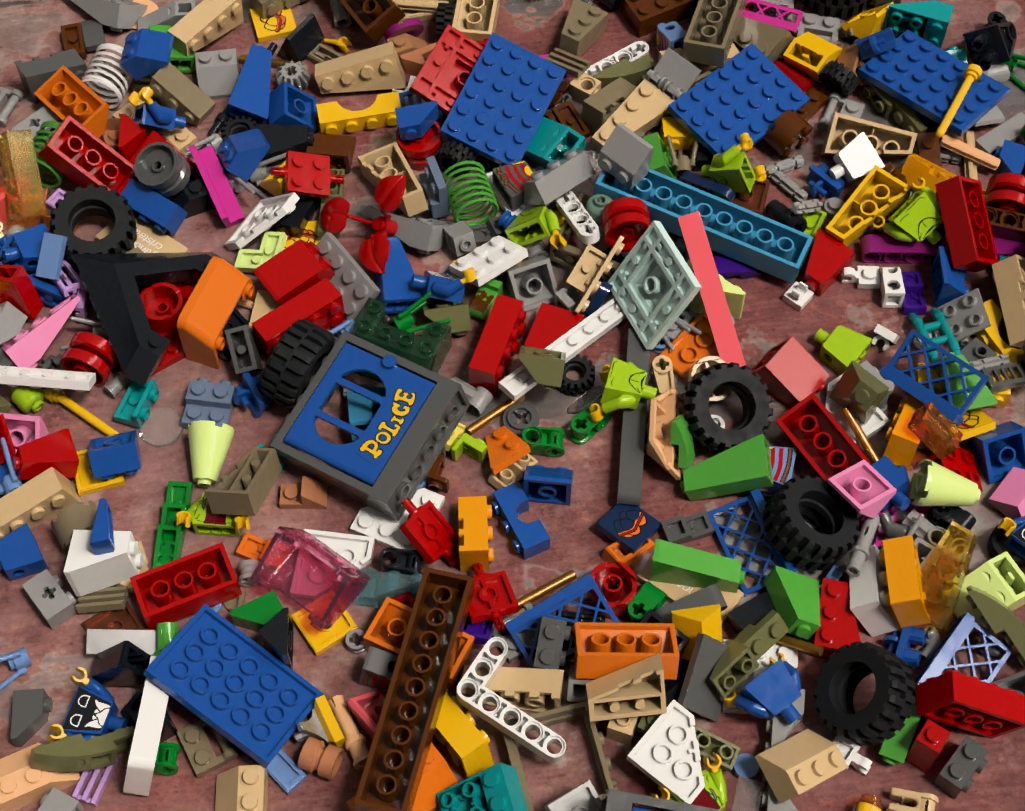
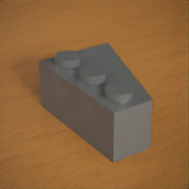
[14,49,87,104]

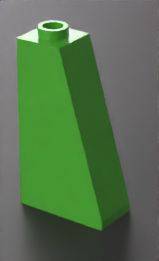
[680,434,773,501]
[650,539,745,593]

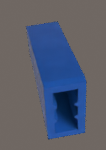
[225,44,272,125]
[374,237,424,314]

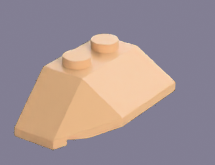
[645,388,684,480]
[0,742,81,811]

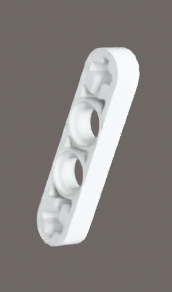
[584,41,649,77]
[555,190,600,244]

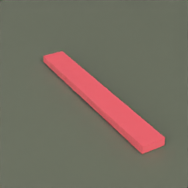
[677,211,746,367]

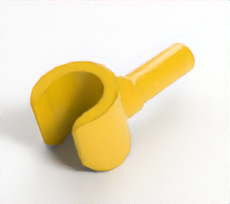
[324,36,352,53]

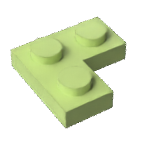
[234,231,288,273]

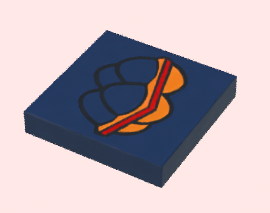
[596,504,662,554]

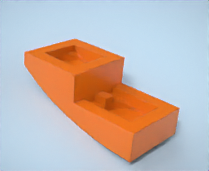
[235,532,290,570]

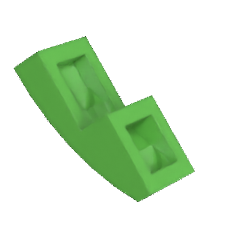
[670,415,695,469]

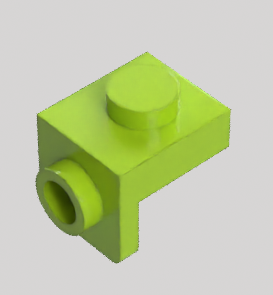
[450,432,488,464]

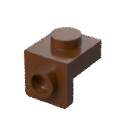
[425,454,449,493]

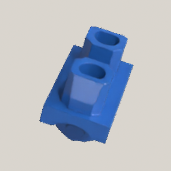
[855,27,898,61]
[806,163,846,198]
[232,372,274,418]
[882,626,927,667]

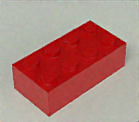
[38,115,135,196]
[935,175,999,272]
[251,277,346,360]
[468,294,526,398]
[776,392,872,482]
[130,542,242,630]
[915,670,1025,739]

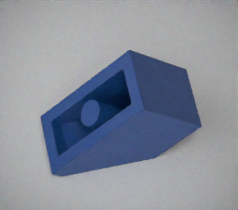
[395,101,439,141]
[995,140,1025,174]

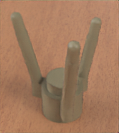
[666,135,699,177]

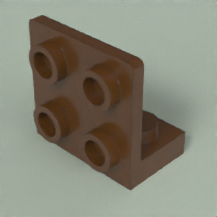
[306,133,357,172]

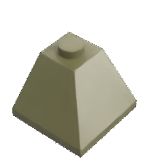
[422,296,472,336]
[519,345,566,390]
[829,360,890,425]

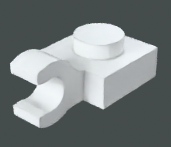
[841,265,881,289]
[833,735,872,776]

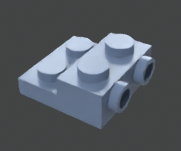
[419,156,450,219]
[181,378,236,428]

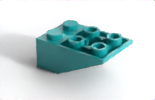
[883,0,954,48]
[524,117,586,169]
[437,762,528,811]

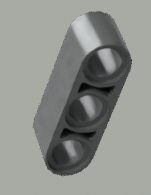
[654,584,728,623]

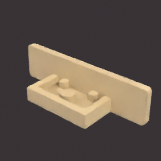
[565,235,625,314]

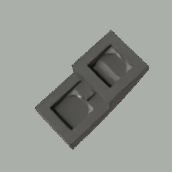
[81,19,106,52]
[469,216,507,245]
[661,510,715,544]

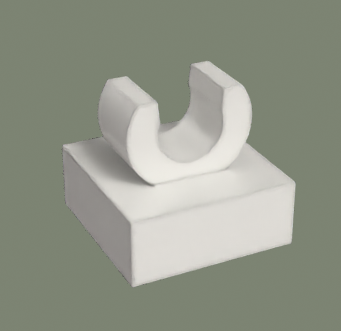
[782,281,814,311]
[872,324,899,351]

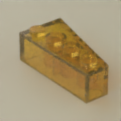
[0,129,48,225]
[921,521,977,634]

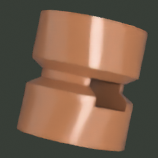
[298,736,344,780]

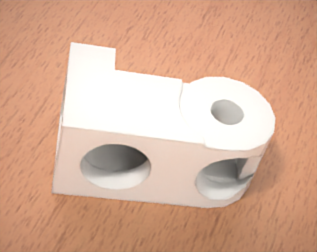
[880,267,906,308]

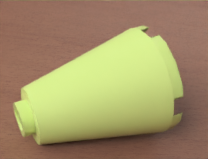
[187,420,235,487]
[909,459,981,507]

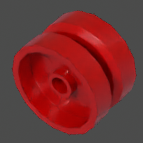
[396,121,443,170]
[985,173,1025,224]
[601,197,651,252]
[60,331,118,386]

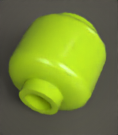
[11,385,45,413]

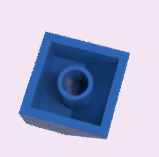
[120,28,174,80]
[269,81,317,133]
[217,128,270,181]
[930,246,969,308]
[970,421,1025,484]
[88,430,142,480]
[524,465,573,506]

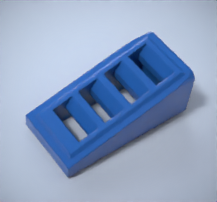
[90,498,115,555]

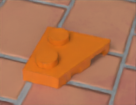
[485,425,531,475]

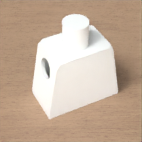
[829,131,885,182]

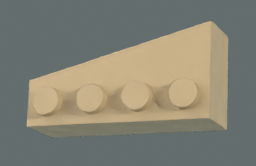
[992,254,1025,348]

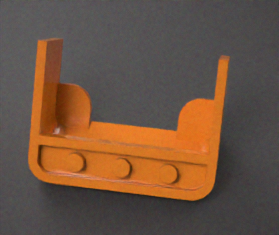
[177,256,256,370]

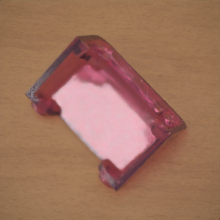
[251,526,370,631]

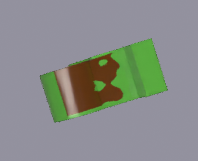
[469,279,503,321]

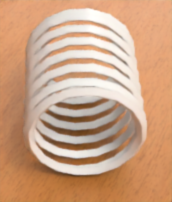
[81,43,134,109]

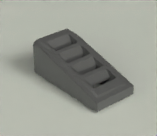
[980,362,1025,394]

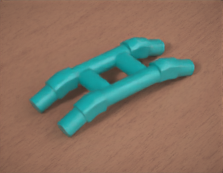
[908,308,961,369]

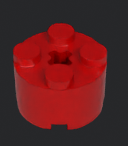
[587,561,637,619]

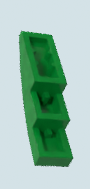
[152,481,194,569]

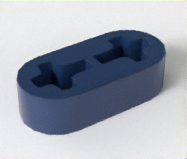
[581,280,613,317]

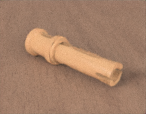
[328,695,369,770]

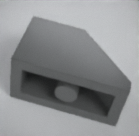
[10,688,53,747]

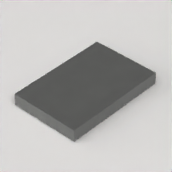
[678,633,729,722]

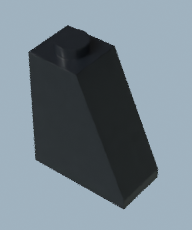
[258,124,314,168]
[90,641,151,687]

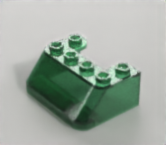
[352,297,452,382]

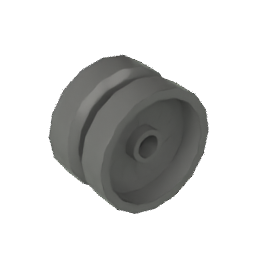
[134,142,191,197]

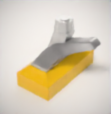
[293,695,346,748]

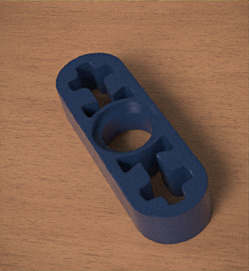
[678,171,736,202]

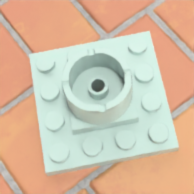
[608,220,702,349]

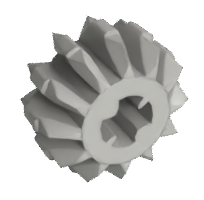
[275,60,310,90]

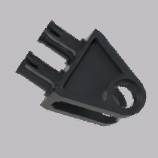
[963,21,1017,71]

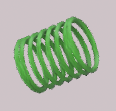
[19,121,65,188]
[442,161,499,226]

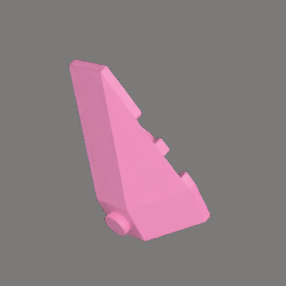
[0,294,81,368]

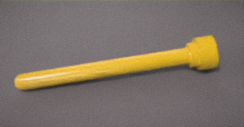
[936,64,983,138]
[44,387,119,436]

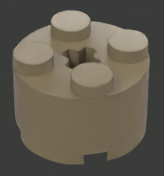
[50,501,97,552]

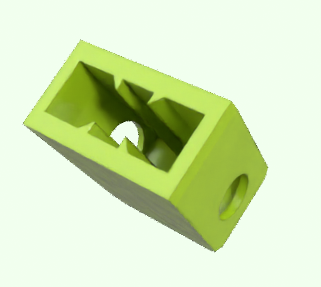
[814,325,872,375]

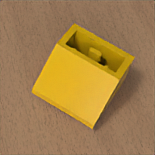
[783,32,843,83]

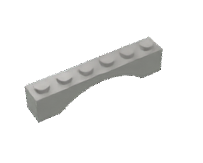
[761,689,805,811]

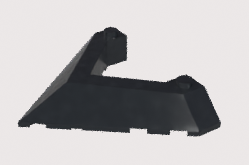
[71,252,231,387]

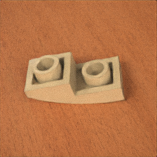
[488,454,538,490]

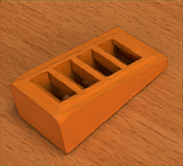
[602,539,655,566]

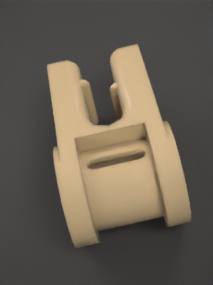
[651,355,675,396]
[886,787,939,811]

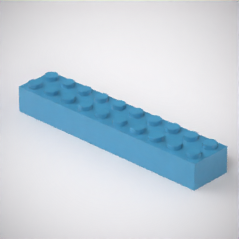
[593,168,813,284]

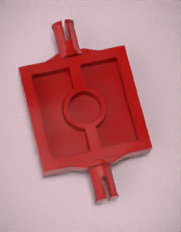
[270,151,344,199]
[399,497,459,567]
[468,563,519,631]

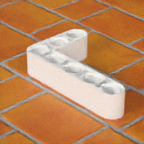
[457,637,566,763]
[123,655,169,797]

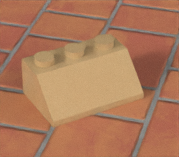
[452,0,500,42]
[755,729,848,804]
[215,765,268,811]

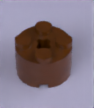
[763,109,813,159]

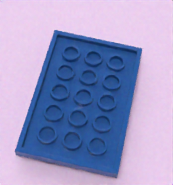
[857,30,1010,136]
[439,32,567,166]
[666,43,811,156]
[143,604,323,768]

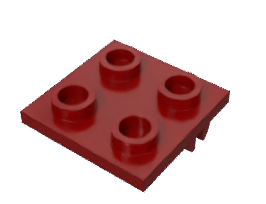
[916,443,983,492]

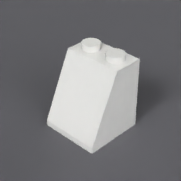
[63,530,144,596]

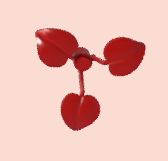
[320,175,407,274]

